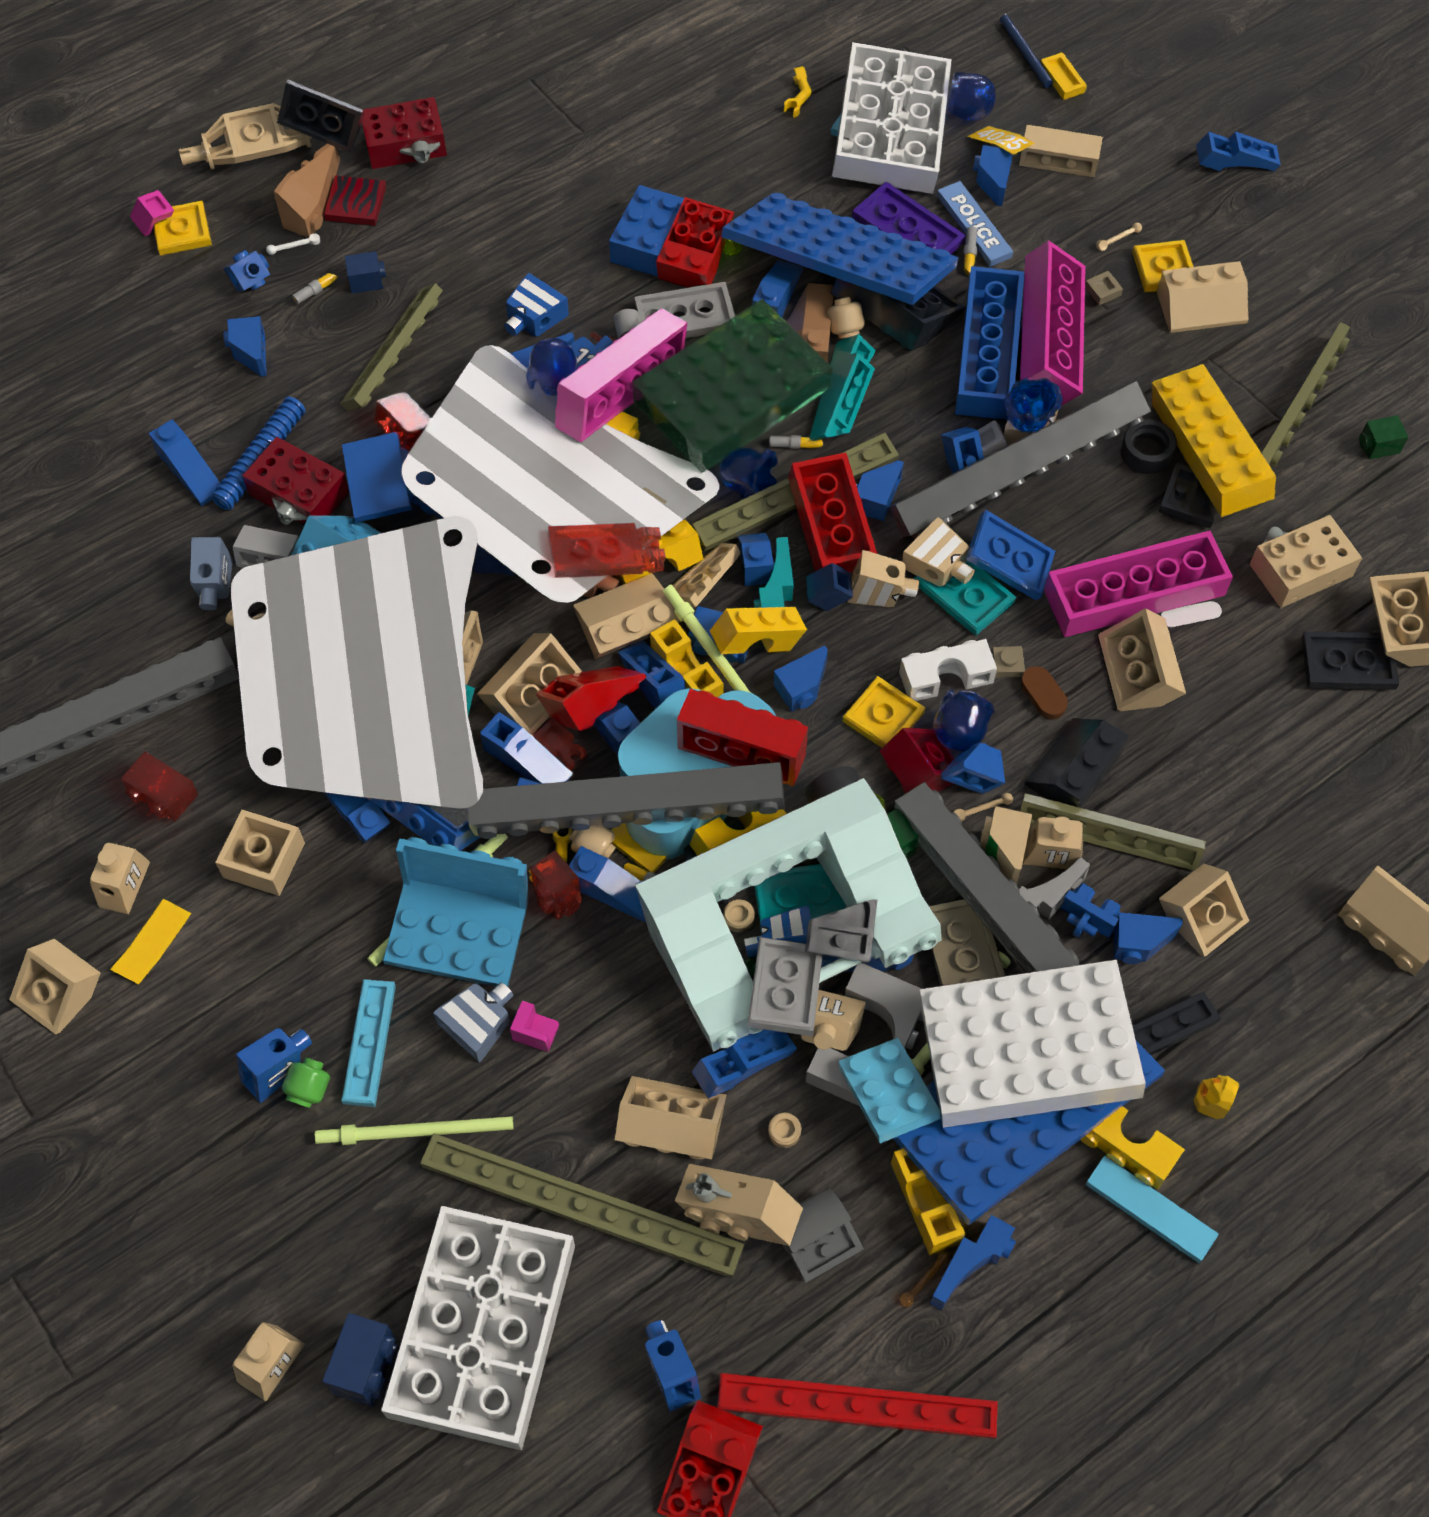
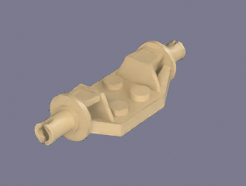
[179,103,312,169]

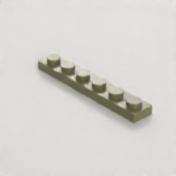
[340,283,443,411]
[1020,793,1206,870]

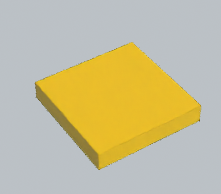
[154,201,212,256]
[1132,240,1193,292]
[842,676,925,748]

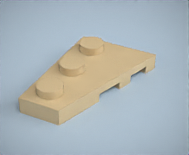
[672,543,741,607]

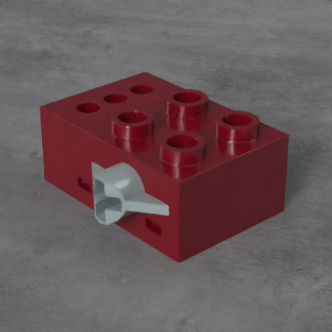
[362,97,447,169]
[242,437,349,525]

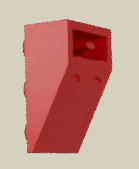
[656,197,734,288]
[536,666,646,731]
[657,1400,763,1517]

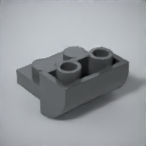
[782,1187,864,1283]

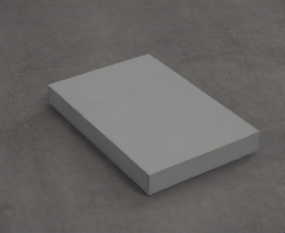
[747,937,822,1036]

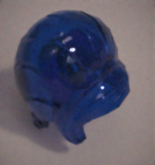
[946,72,996,122]
[526,338,577,396]
[1003,378,1063,433]
[720,447,778,499]
[933,689,995,752]

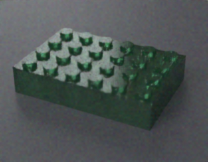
[632,299,833,473]

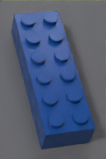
[955,266,1025,420]

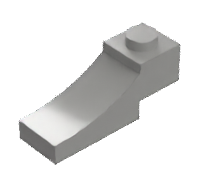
[1019,858,1090,920]

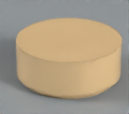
[723,899,755,932]
[768,1113,801,1148]

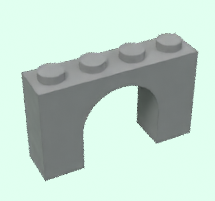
[806,963,924,1106]

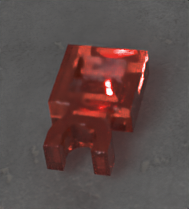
[533,718,587,770]

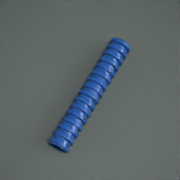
[211,397,306,510]

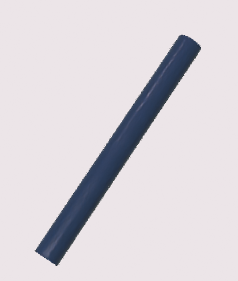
[999,14,1053,88]

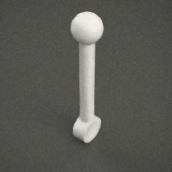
[266,234,320,255]

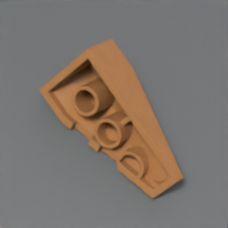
[274,143,340,238]
[773,283,834,372]

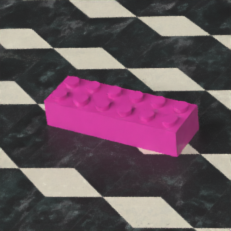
[1020,240,1085,407]
[555,308,688,443]
[1044,531,1233,638]

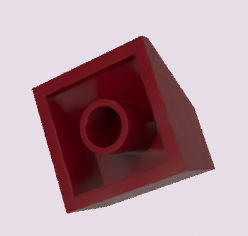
[879,728,955,794]

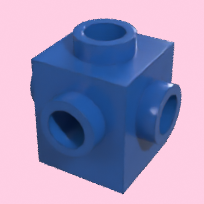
[223,249,271,292]

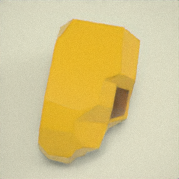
[1193,1075,1239,1119]

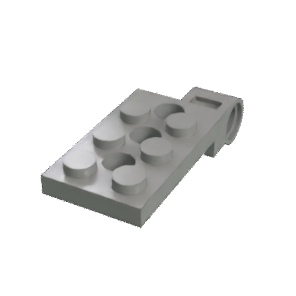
[613,282,737,340]

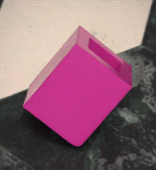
[130,190,174,236]
[510,1001,559,1052]

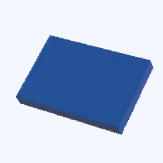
[342,432,412,522]
[966,510,1055,600]

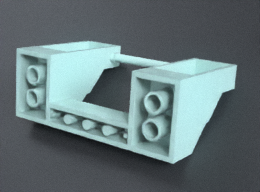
[635,778,942,1052]

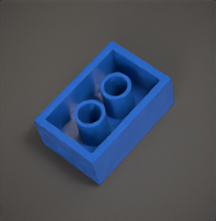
[609,185,684,277]

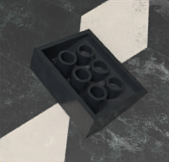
[831,278,966,351]

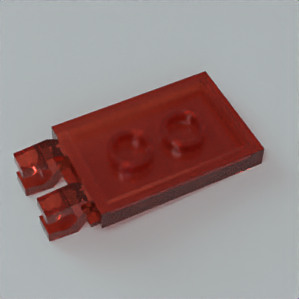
[547,523,666,578]

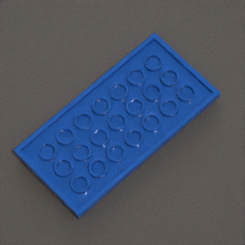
[722,193,958,305]
[893,1041,1165,1226]

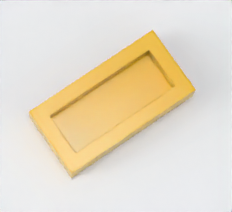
[1040,52,1087,100]
[612,823,666,873]

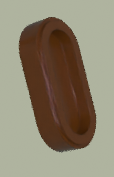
[1021,666,1068,719]

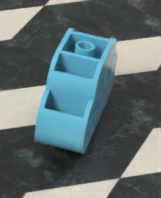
[618,689,776,859]

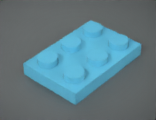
[838,1038,941,1143]

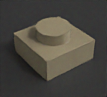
[1085,271,1123,305]
[992,646,1025,678]

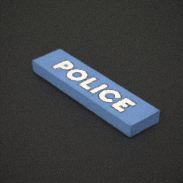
[937,181,1013,267]

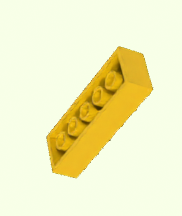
[1152,364,1276,517]

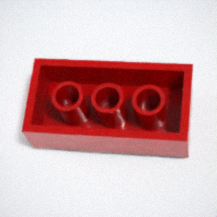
[788,453,877,573]
[677,689,808,787]

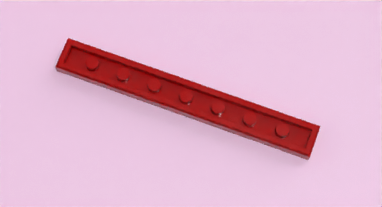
[717,1373,998,1439]

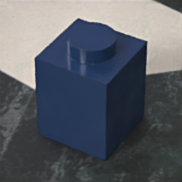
[345,251,386,293]
[806,563,853,611]

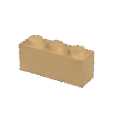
[1019,125,1103,178]

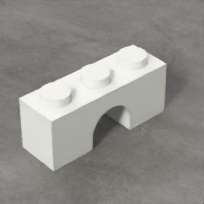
[899,639,997,701]

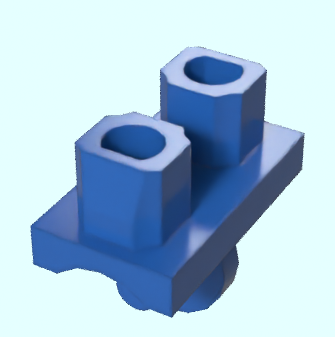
[1060,883,1121,938]

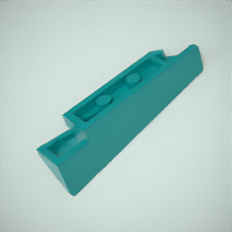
[810,334,876,441]

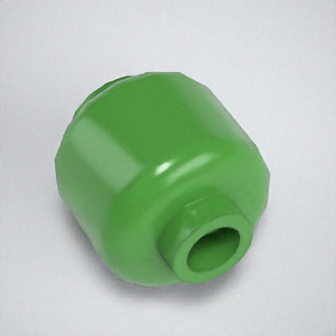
[282,1057,330,1108]

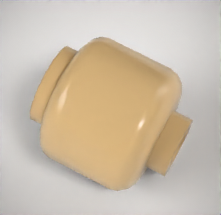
[827,297,865,338]
[569,825,616,858]

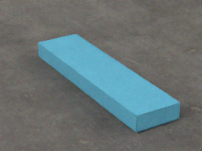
[342,979,396,1107]
[1085,1156,1219,1264]

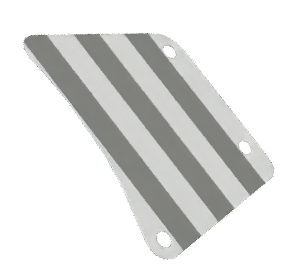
[401,345,719,603]
[231,516,483,809]

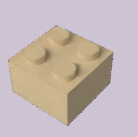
[215,810,305,896]

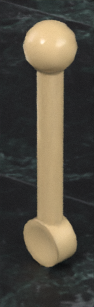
[1096,223,1142,251]
[954,793,1013,821]

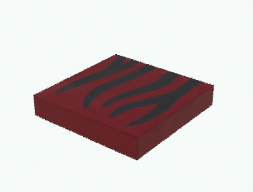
[324,175,386,226]

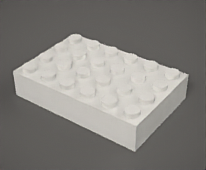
[832,42,951,194]
[920,960,1146,1128]
[381,1206,575,1451]

